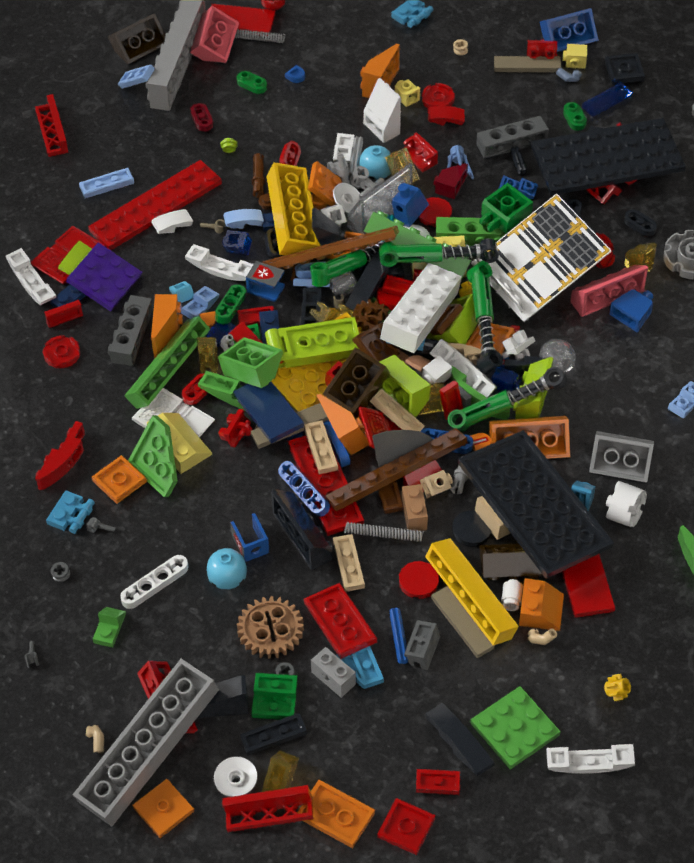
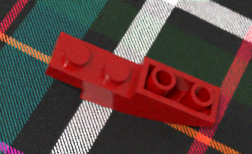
[35,421,85,490]

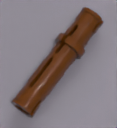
[252,153,265,198]

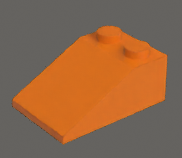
[360,44,400,98]
[151,294,183,359]
[317,394,369,455]

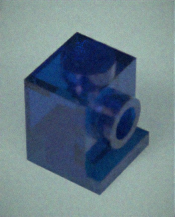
[222,230,252,256]
[492,364,522,392]

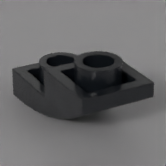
[503,356,543,377]

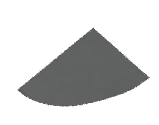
[372,430,433,468]

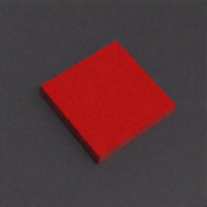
[377,798,436,855]

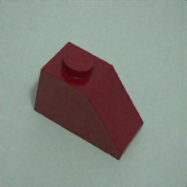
[433,163,468,199]

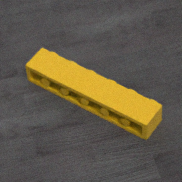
[425,538,519,646]

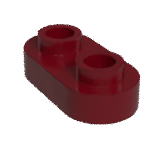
[191,103,213,131]

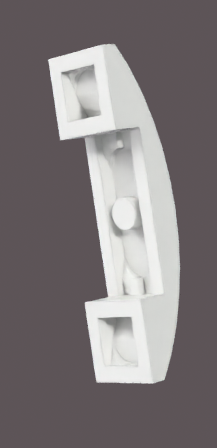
[185,244,254,281]
[6,248,56,305]
[430,339,496,398]
[547,744,635,773]

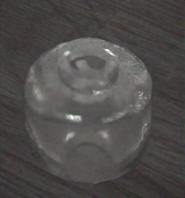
[330,272,357,297]

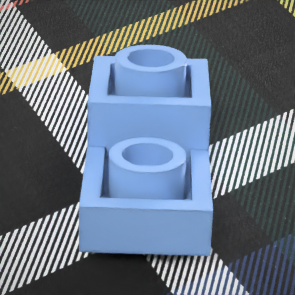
[224,209,264,229]
[668,381,694,418]

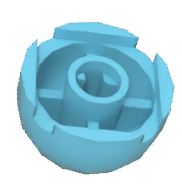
[359,145,393,180]
[207,548,247,589]

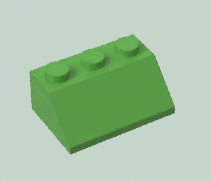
[218,337,283,388]

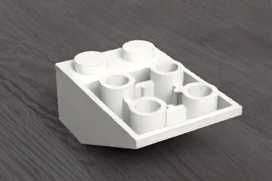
[364,78,401,143]

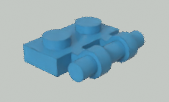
[391,0,433,28]
[46,490,95,534]

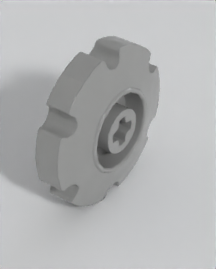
[663,230,694,279]

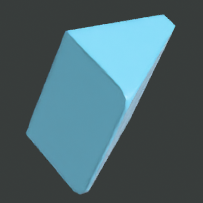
[169,281,194,303]

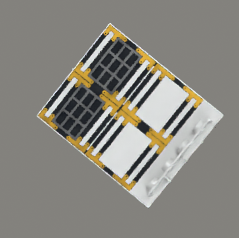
[471,194,612,322]

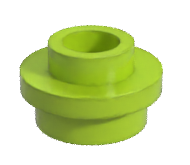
[220,138,238,153]

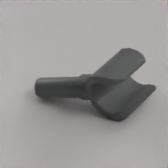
[87,517,116,533]
[25,641,39,668]

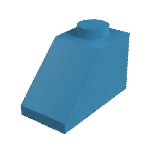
[571,481,596,511]

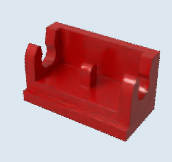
[401,132,438,172]

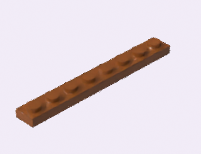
[262,225,399,269]

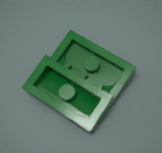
[252,673,298,720]

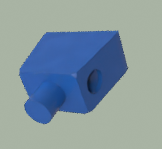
[392,183,429,228]
[610,289,653,332]

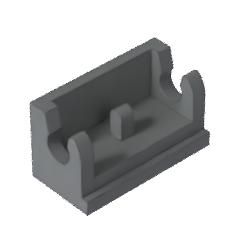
[404,620,440,670]

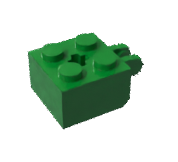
[479,183,533,234]

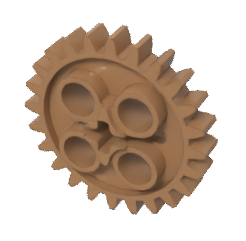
[237,596,304,659]

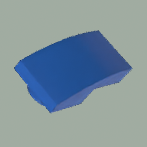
[499,176,538,199]

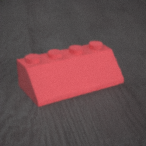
[570,265,648,317]

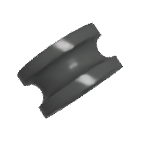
[51,562,70,582]
[275,662,294,675]

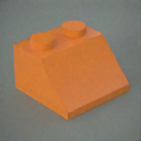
[519,578,564,631]

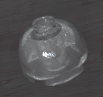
[538,339,576,376]

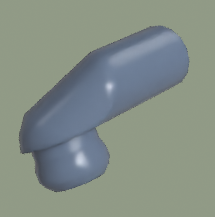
[556,68,582,82]

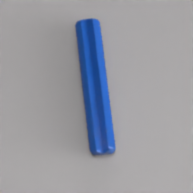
[389,608,408,664]

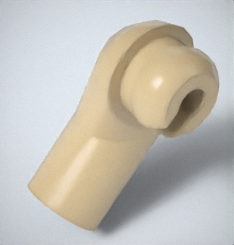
[528,629,557,645]
[86,725,104,753]

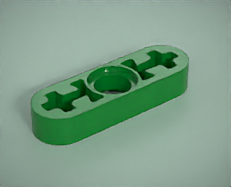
[215,285,246,324]

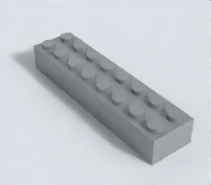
[146,0,205,111]
[73,659,219,827]

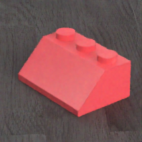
[190,6,239,63]

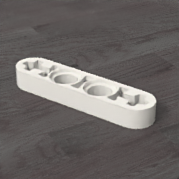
[121,555,188,609]

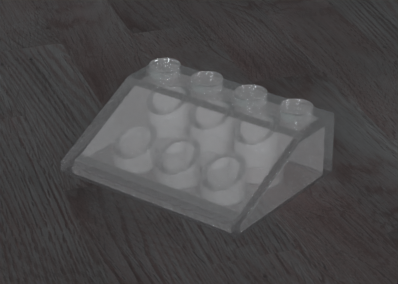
[347,163,413,234]

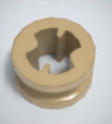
[453,39,468,55]

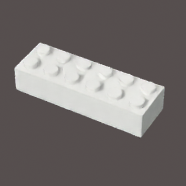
[380,263,462,353]

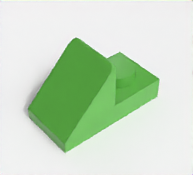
[93,607,126,648]

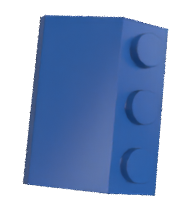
[540,8,599,52]

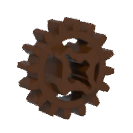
[352,299,389,332]

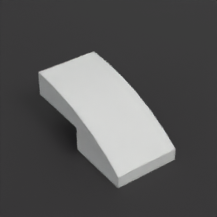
[333,133,355,163]
[152,209,193,234]

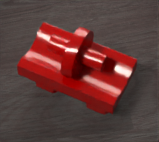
[527,39,557,59]
[218,409,252,447]

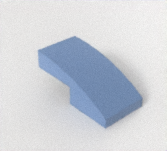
[181,286,219,318]

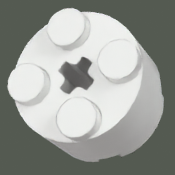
[606,481,647,527]

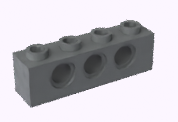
[477,116,549,159]
[108,295,153,366]

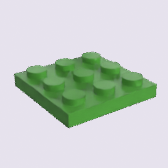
[470,686,560,770]

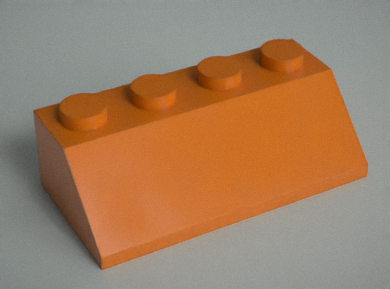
[489,416,570,459]

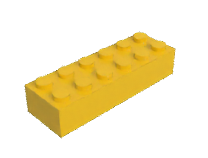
[267,162,320,260]

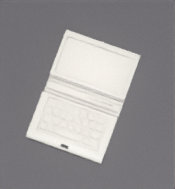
[132,388,215,437]

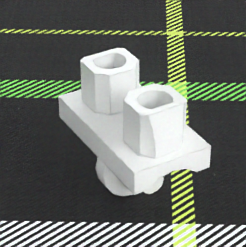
[502,330,535,361]

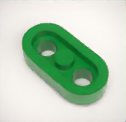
[237,71,267,94]
[563,102,587,131]

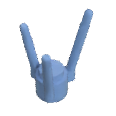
[447,145,474,179]

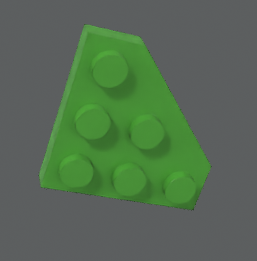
[128,415,178,497]

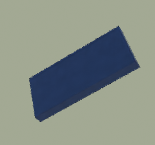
[233,382,305,443]

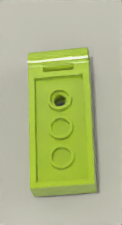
[265,317,360,368]

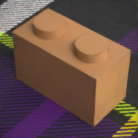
[402,484,428,531]

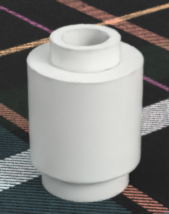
[501,579,524,611]

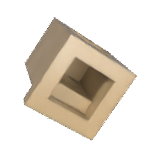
[420,470,453,498]

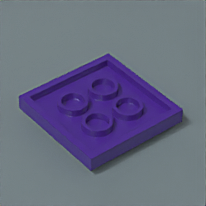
[66,242,142,312]

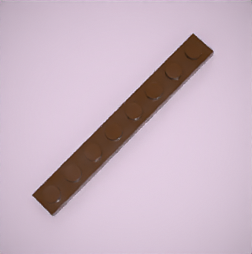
[325,428,467,511]

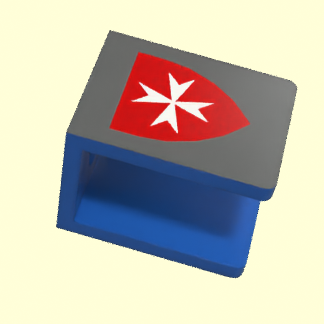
[246,261,285,302]
[230,513,269,562]

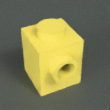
[563,44,587,69]

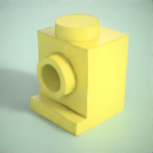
[395,79,420,107]

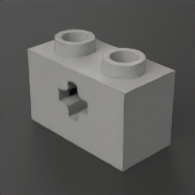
[311,647,356,698]

